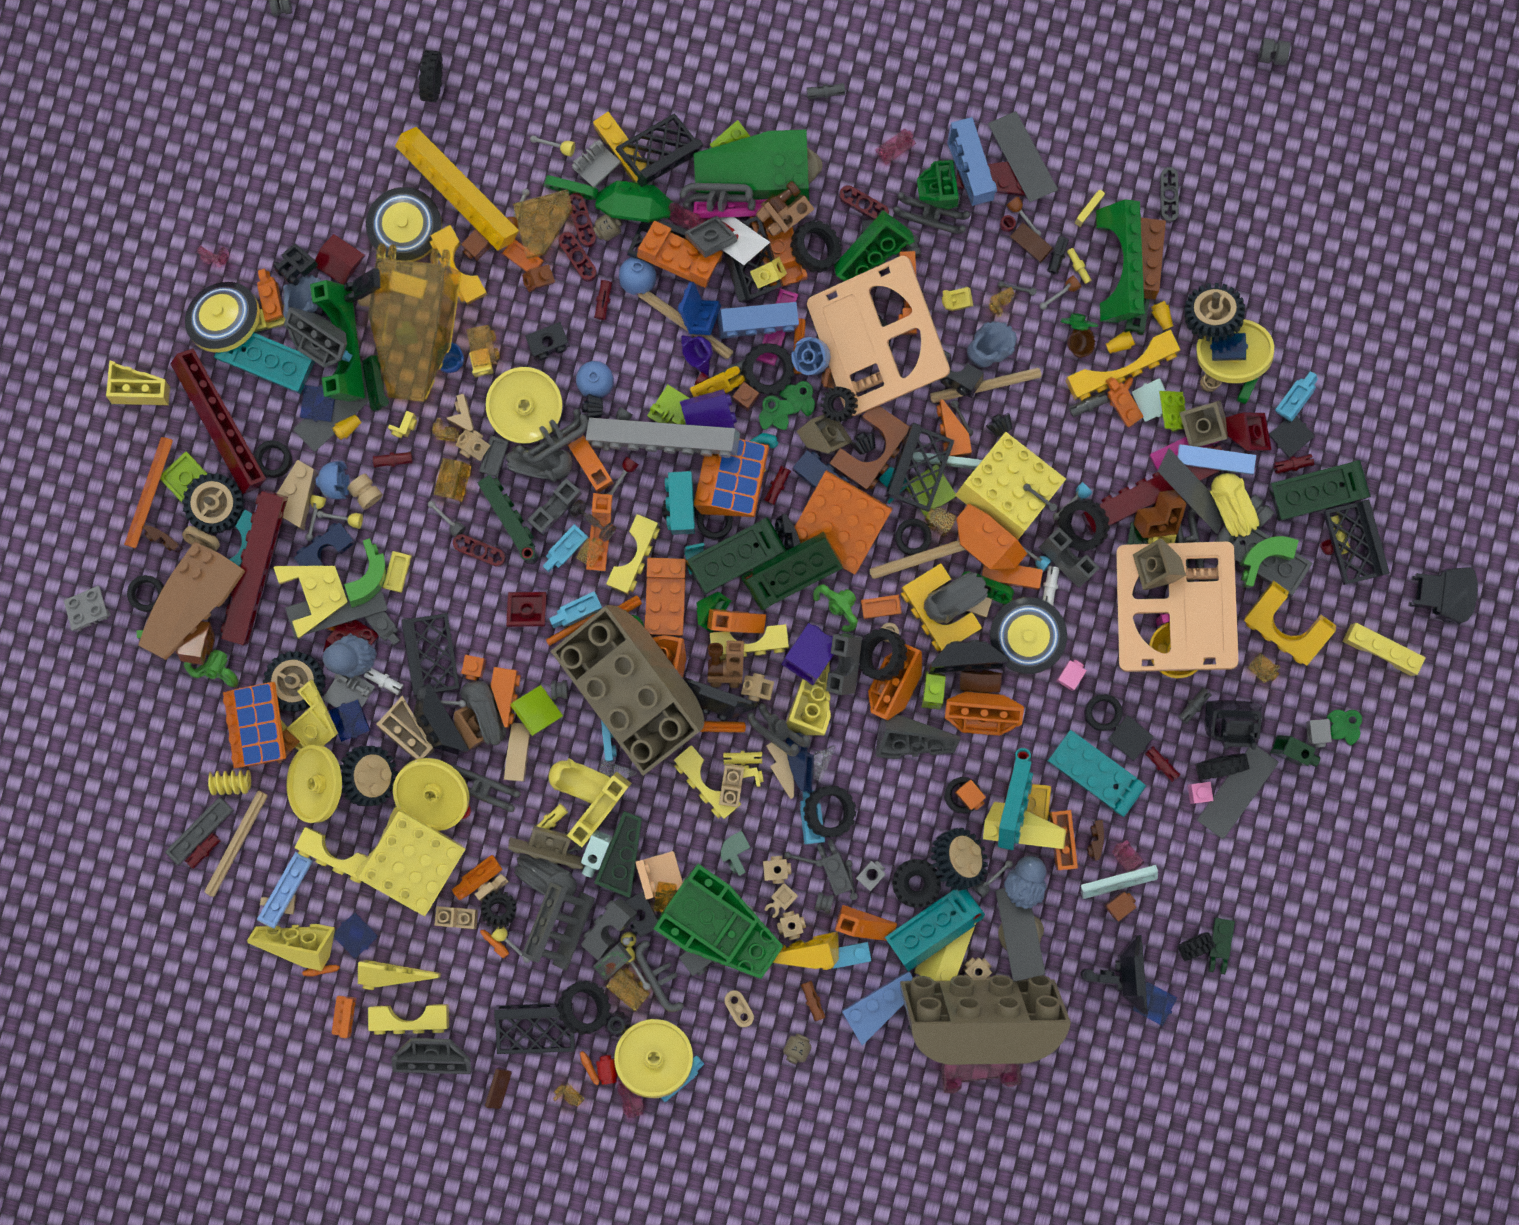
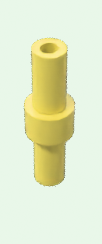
[1067,248,1092,284]

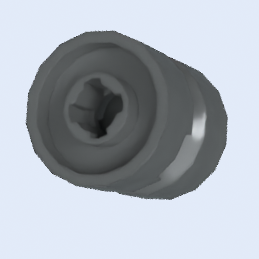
[1258,37,1290,66]
[1250,494,1275,529]

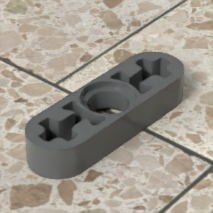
[1160,167,1179,223]

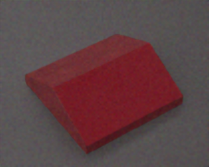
[315,234,365,285]
[506,592,547,627]

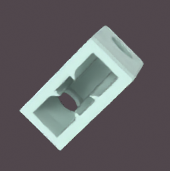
[581,830,613,878]

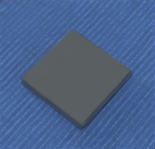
[685,216,737,258]

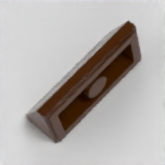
[485,1067,512,1109]

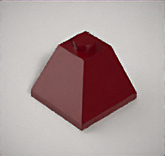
[1226,412,1271,451]

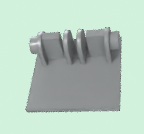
[571,140,621,188]
[64,585,111,631]
[323,674,375,719]

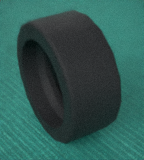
[254,440,292,478]
[697,512,733,540]
[895,519,932,556]
[127,575,164,612]
[1084,694,1123,731]
[944,777,981,813]

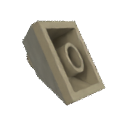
[1180,400,1228,447]
[796,414,852,454]
[1133,539,1186,590]

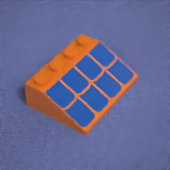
[694,439,769,517]
[223,682,286,769]

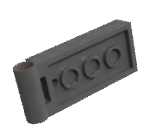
[1214,525,1313,597]

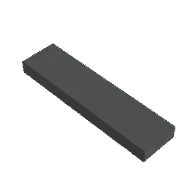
[165,797,234,866]

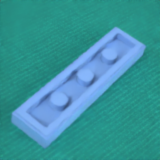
[1177,444,1256,475]
[257,852,313,929]

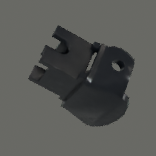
[1408,567,1478,625]
[1204,700,1262,750]

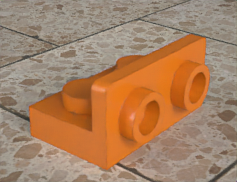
[331,995,356,1038]

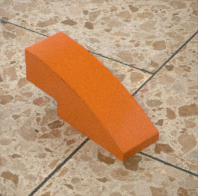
[982,565,1043,590]

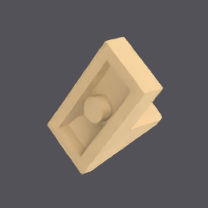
[447,394,474,432]

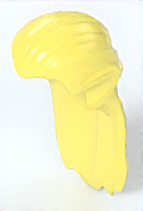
[1210,473,1259,537]
[548,758,610,804]

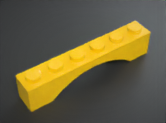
[1065,329,1180,401]

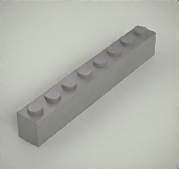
[586,418,740,458]

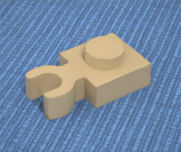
[475,874,509,902]
[764,883,798,918]

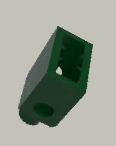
[1270,735,1321,767]

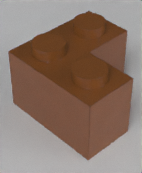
[1134,490,1186,538]
[176,621,216,665]

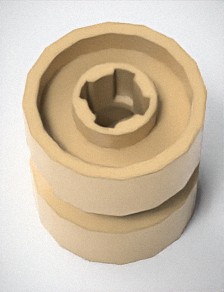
[347,473,383,510]

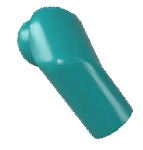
[749,433,779,448]

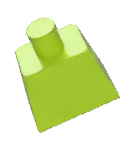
[921,671,946,710]

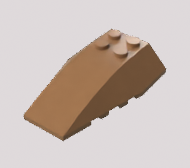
[138,541,245,660]

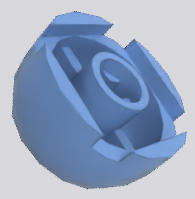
[619,257,656,295]
[791,337,831,376]
[576,361,614,399]
[316,461,350,499]

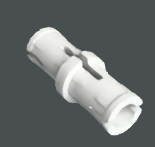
[1042,566,1060,605]
[364,668,404,696]

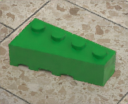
[834,210,915,281]

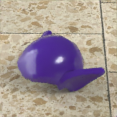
[681,335,713,376]

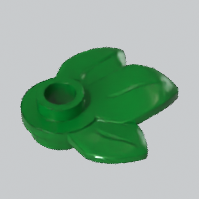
[1060,313,1098,331]
[780,381,815,416]
[759,395,795,430]
[1327,709,1362,745]

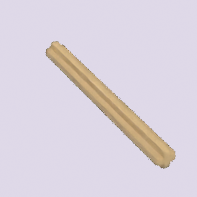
[637,291,733,359]
[930,368,1041,403]
[870,540,965,579]
[205,791,268,897]

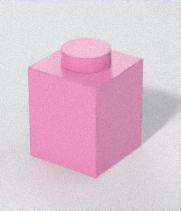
[1056,660,1087,691]
[1188,782,1213,804]

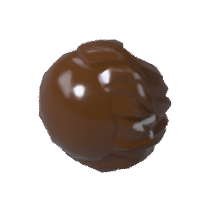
[1067,329,1096,358]

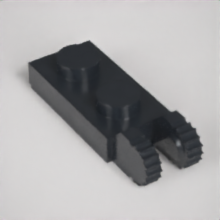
[344,268,381,302]

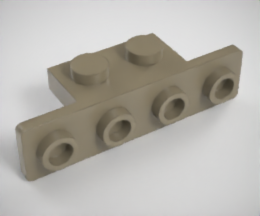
[508,826,584,869]

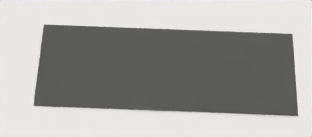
[988,111,1058,202]
[293,365,369,452]
[1158,448,1223,534]
[285,589,388,638]
[1197,746,1279,839]
[995,888,1046,982]

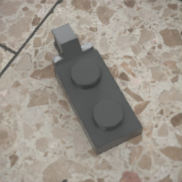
[365,611,401,646]

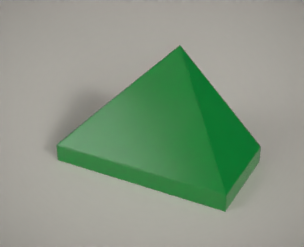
[696,591,731,633]

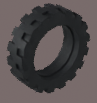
[419,50,443,102]
[790,220,842,273]
[742,343,794,394]
[1057,499,1110,551]
[859,628,907,681]
[1195,753,1250,780]
[803,786,856,837]
[557,981,611,1035]

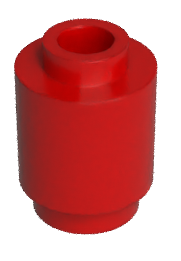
[596,1055,618,1085]

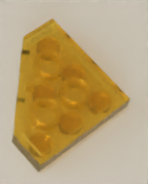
[513,189,573,259]

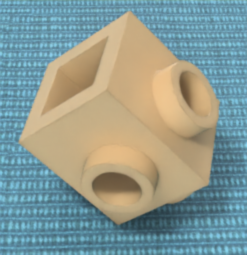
[455,430,490,461]
[741,673,774,702]
[763,856,791,884]
[777,911,806,940]
[963,957,992,980]

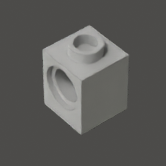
[1306,719,1332,748]
[856,861,886,891]

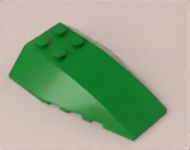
[694,129,809,206]
[653,864,783,979]

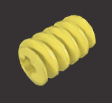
[208,770,251,795]

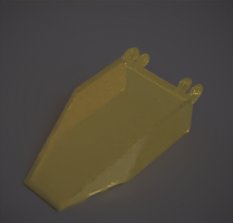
[368,243,461,402]

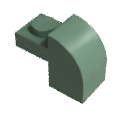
[721,831,751,876]

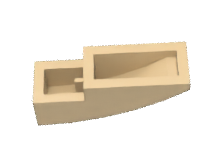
[504,723,530,782]
[766,742,794,799]

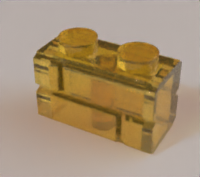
[925,506,956,537]
[605,968,651,1012]

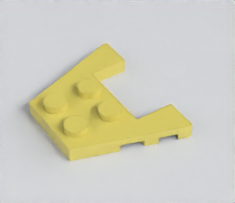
[273,566,348,638]
[281,679,338,750]

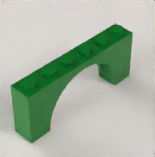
[1096,199,1145,323]
[310,280,365,402]

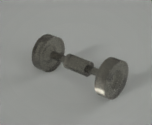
[569,499,616,542]

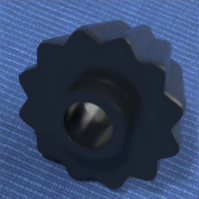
[582,394,603,420]
[986,413,1012,437]
[850,431,876,455]
[604,1010,631,1038]

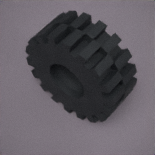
[892,859,941,908]

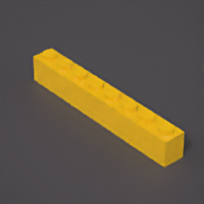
[395,127,519,251]

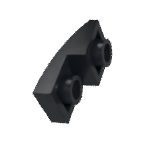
[775,514,800,550]

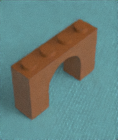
[829,406,909,492]

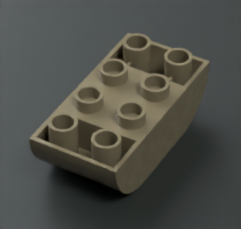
[551,605,704,776]
[900,975,1071,1065]

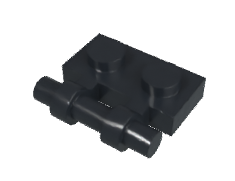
[273,243,318,286]
[1080,968,1120,984]

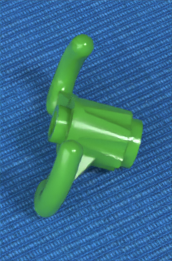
[813,584,858,632]
[184,650,239,688]

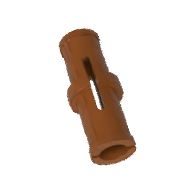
[801,980,826,1022]

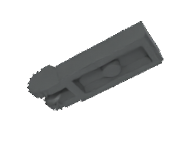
[817,839,854,896]

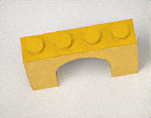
[900,563,982,652]
[1244,580,1336,666]

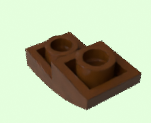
[1010,222,1053,263]
[143,525,183,553]
[960,670,1002,692]
[1087,820,1104,861]

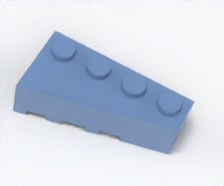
[947,117,997,206]
[717,302,799,339]
[842,971,913,1046]

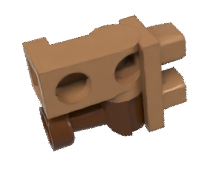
[755,181,814,236]
[708,641,744,688]

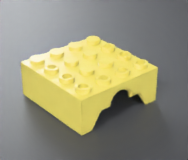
[955,432,1066,540]
[355,807,465,916]

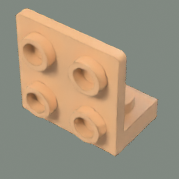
[636,851,683,899]

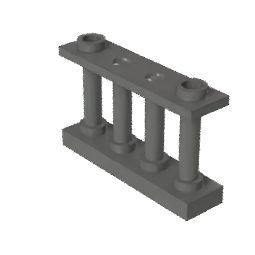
[522,882,595,971]

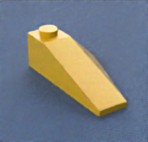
[773,932,839,970]

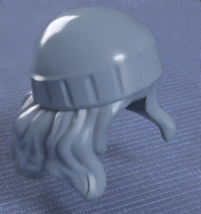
[283,275,321,319]
[967,321,1017,368]
[323,633,377,678]
[1004,855,1047,909]

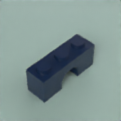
[294,522,356,566]

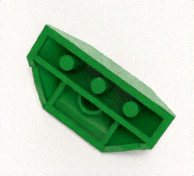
[917,160,959,209]
[595,180,673,222]

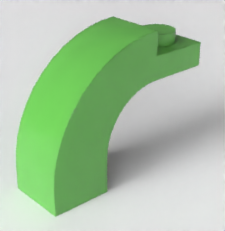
[1240,536,1299,588]
[344,538,386,607]

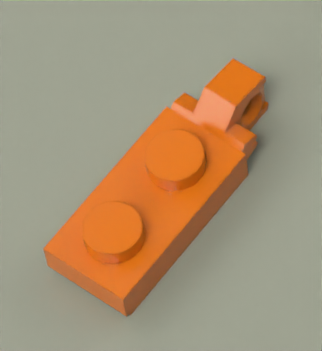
[257,268,284,322]
[1105,377,1144,428]
[452,855,503,900]

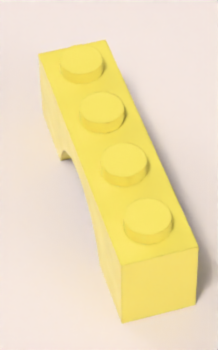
[606,514,660,595]
[1342,623,1426,676]
[710,624,789,659]
[674,745,742,819]
[567,772,632,847]
[295,827,368,884]
[368,1004,449,1035]

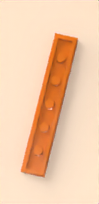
[124,437,173,548]

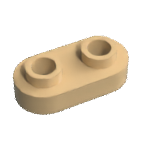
[182,526,220,551]
[724,990,754,1027]

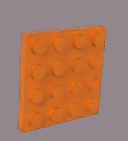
[789,470,893,575]

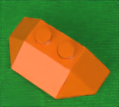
[956,504,1028,570]
[868,644,922,721]
[945,692,1024,736]

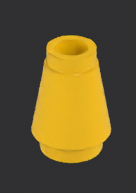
[1151,301,1173,330]
[1105,331,1135,354]
[332,414,361,440]

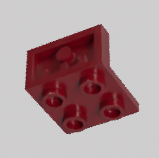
[323,619,379,652]

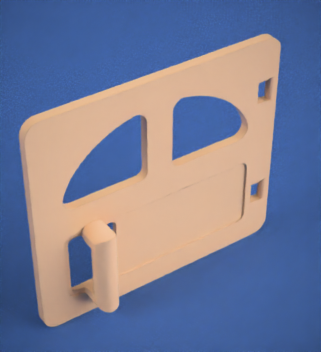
[807,256,950,416]
[1117,542,1239,672]

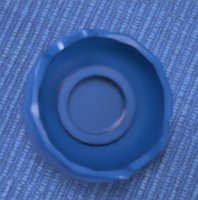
[435,342,464,373]

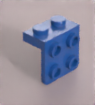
[678,282,721,335]

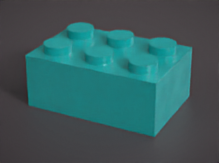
[665,471,695,535]

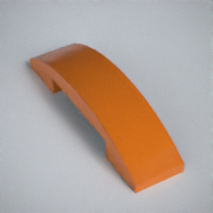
[586,493,613,571]

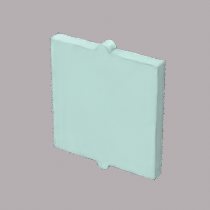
[1132,378,1166,422]

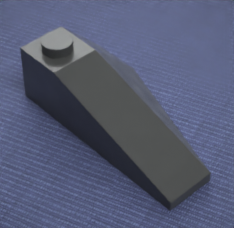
[875,715,960,759]

